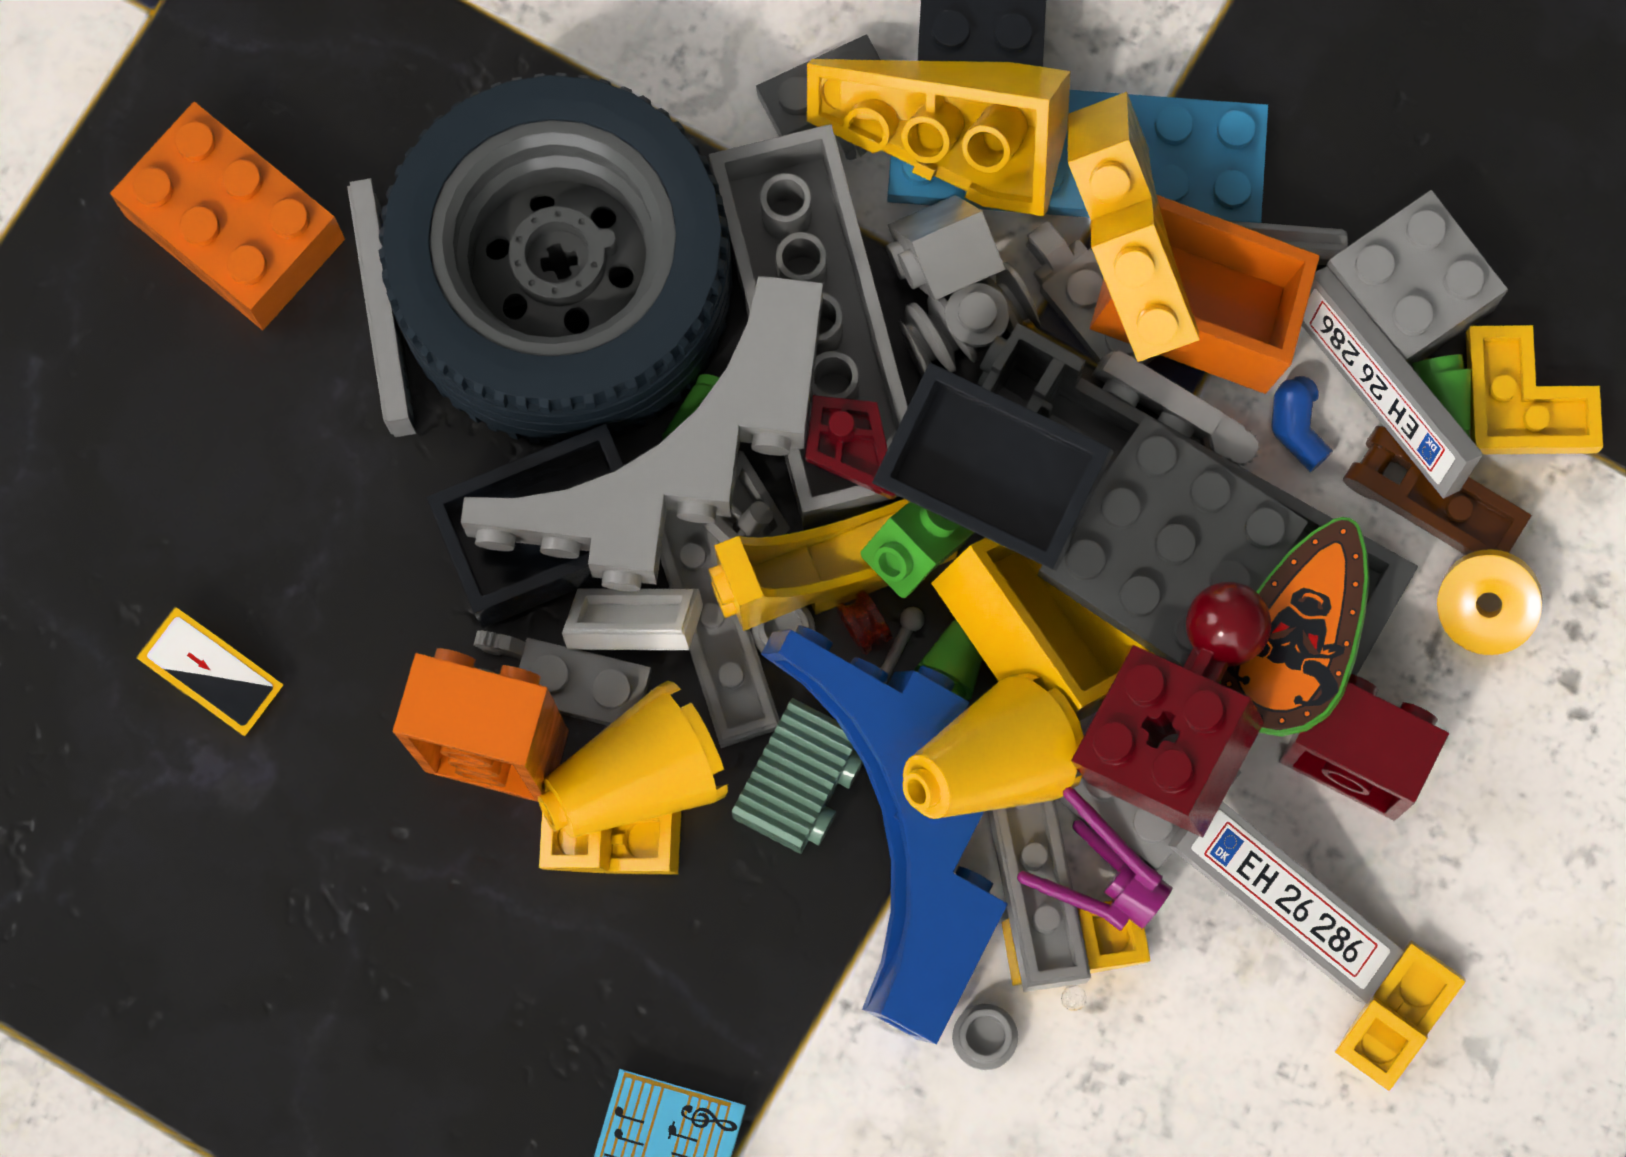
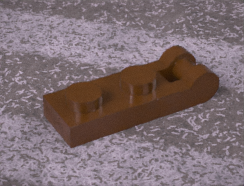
[1343,426,1532,555]

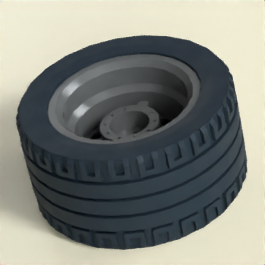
[378,73,733,445]

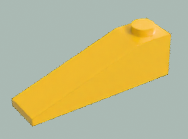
[807,59,1071,216]

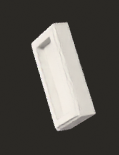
[562,589,703,650]

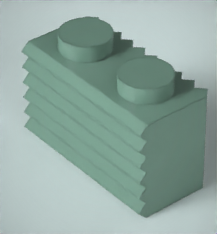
[732,698,863,854]

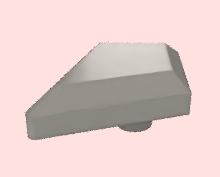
[704,450,790,542]

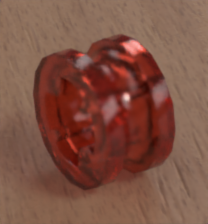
[836,590,893,655]

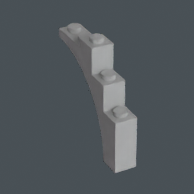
[461,276,823,592]

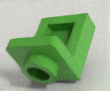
[860,502,975,598]

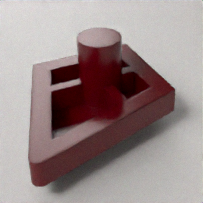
[805,395,897,499]

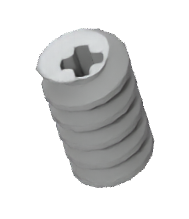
[899,262,1041,377]

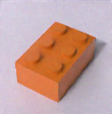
[110,102,345,330]
[1089,194,1320,394]

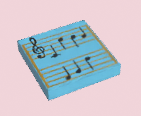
[594,1069,746,1157]

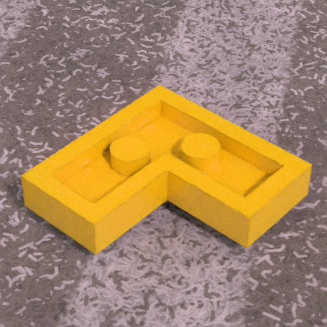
[1466,325,1603,455]

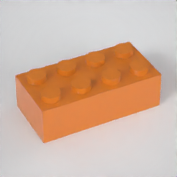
[393,648,569,802]

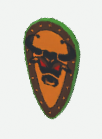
[1219,517,1369,736]

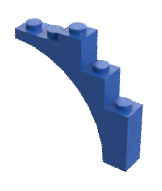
[761,625,1008,1045]

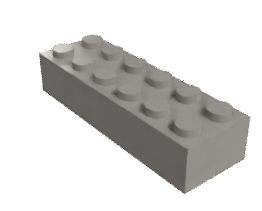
[709,124,908,529]

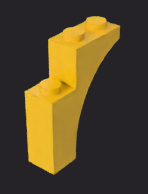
[1068,92,1200,362]
[708,499,957,631]

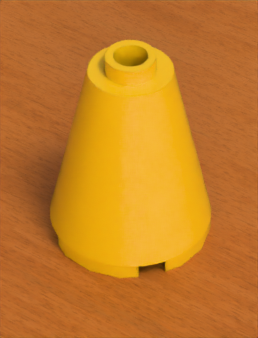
[903,673,1084,819]
[538,681,728,838]

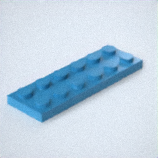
[887,90,1268,223]

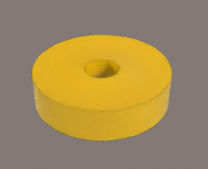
[1437,549,1543,655]

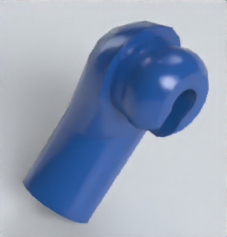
[1271,376,1333,473]

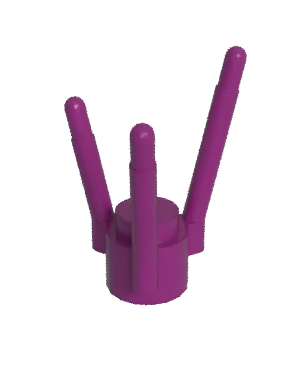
[1017,787,1173,931]

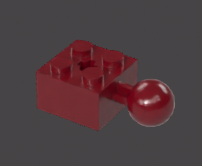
[1071,582,1271,838]
[1279,673,1449,821]

